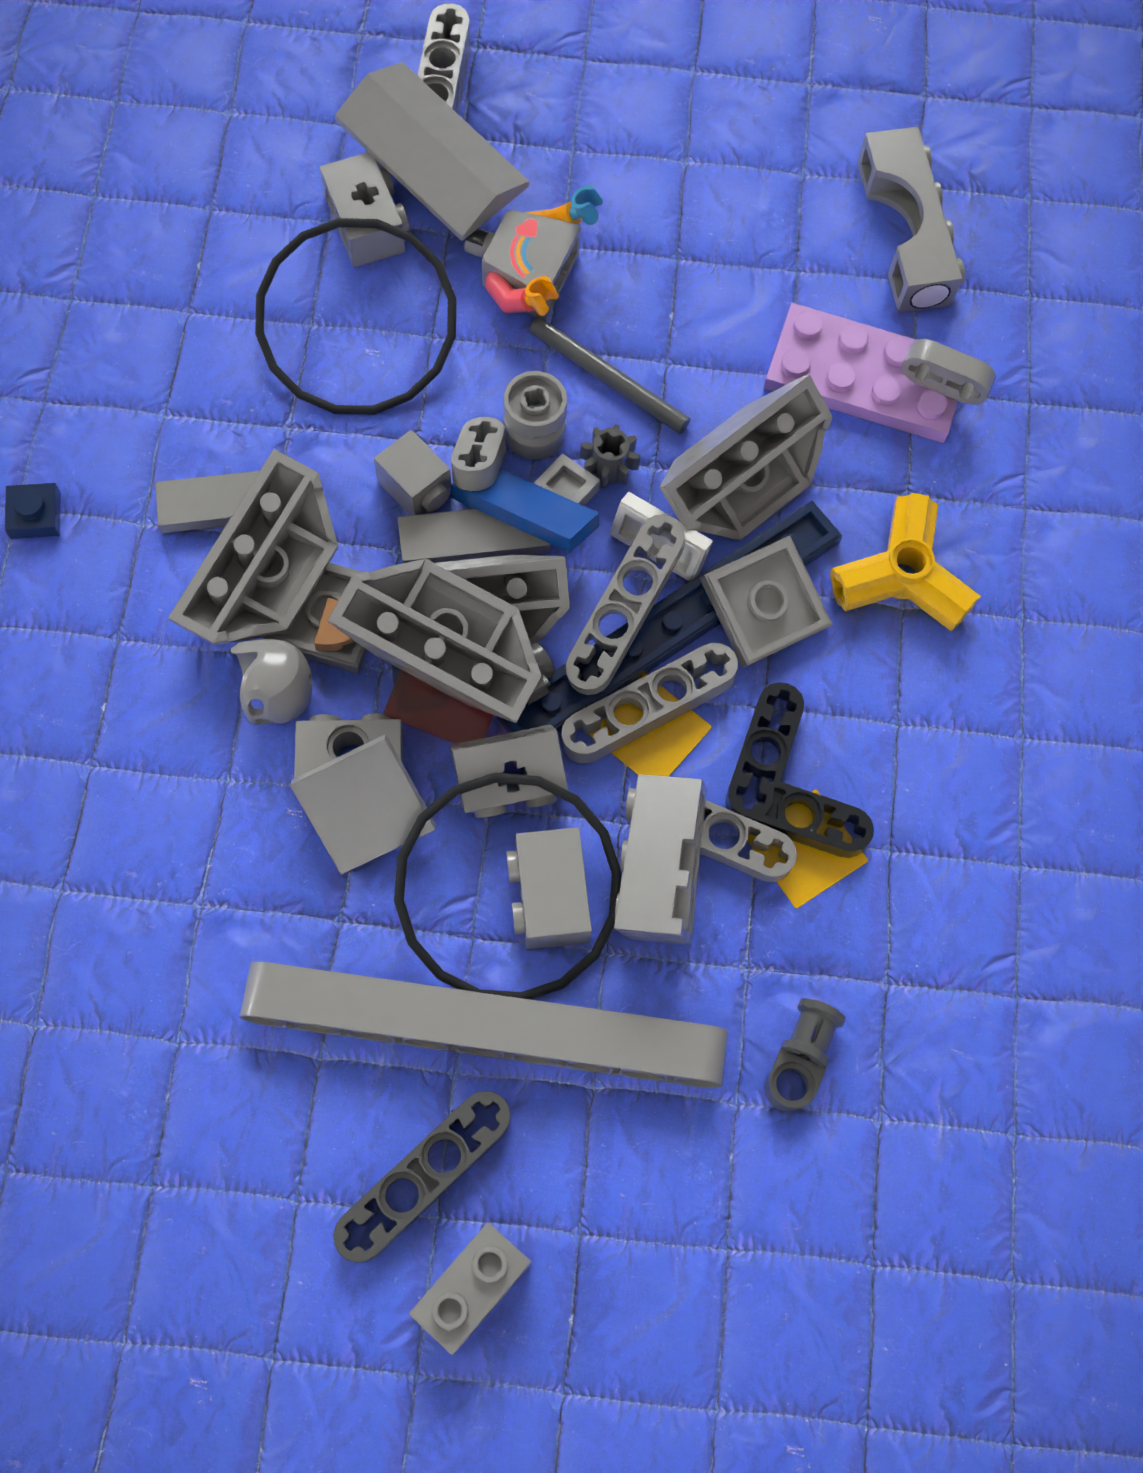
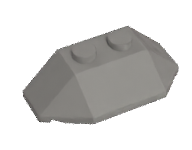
[659,375,833,540]
[168,449,338,645]
[435,555,570,644]
[327,559,542,723]

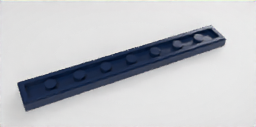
[495,500,842,733]

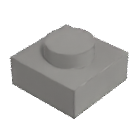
[534,453,600,506]

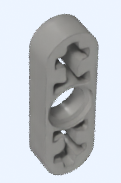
[700,800,797,882]

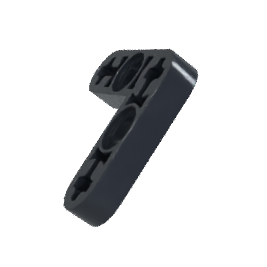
[725,682,874,858]

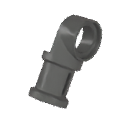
[764,998,846,1113]

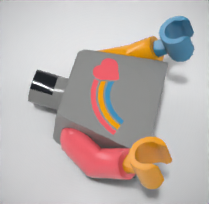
[464,185,603,321]

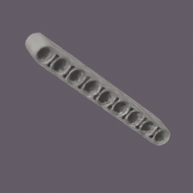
[239,962,728,1088]

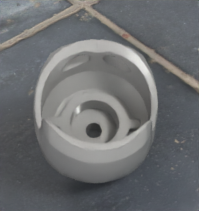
[230,639,312,725]

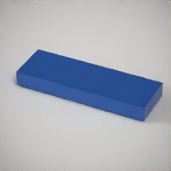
[451,466,599,553]

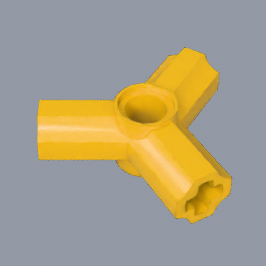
[829,493,981,632]

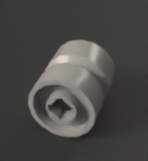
[503,371,567,460]

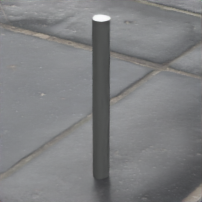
[529,317,691,434]

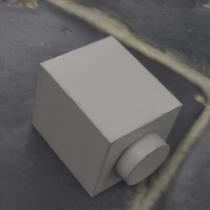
[374,429,451,516]

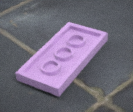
[763,302,958,443]

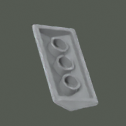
[335,62,529,241]

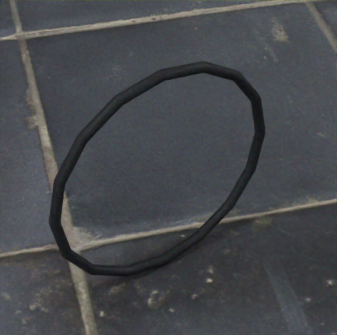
[255,218,456,414]
[394,773,622,1000]

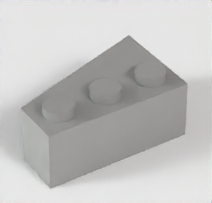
[614,774,707,945]

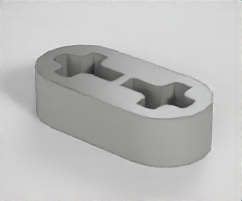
[902,339,996,405]
[451,417,506,491]

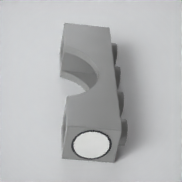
[857,127,965,313]

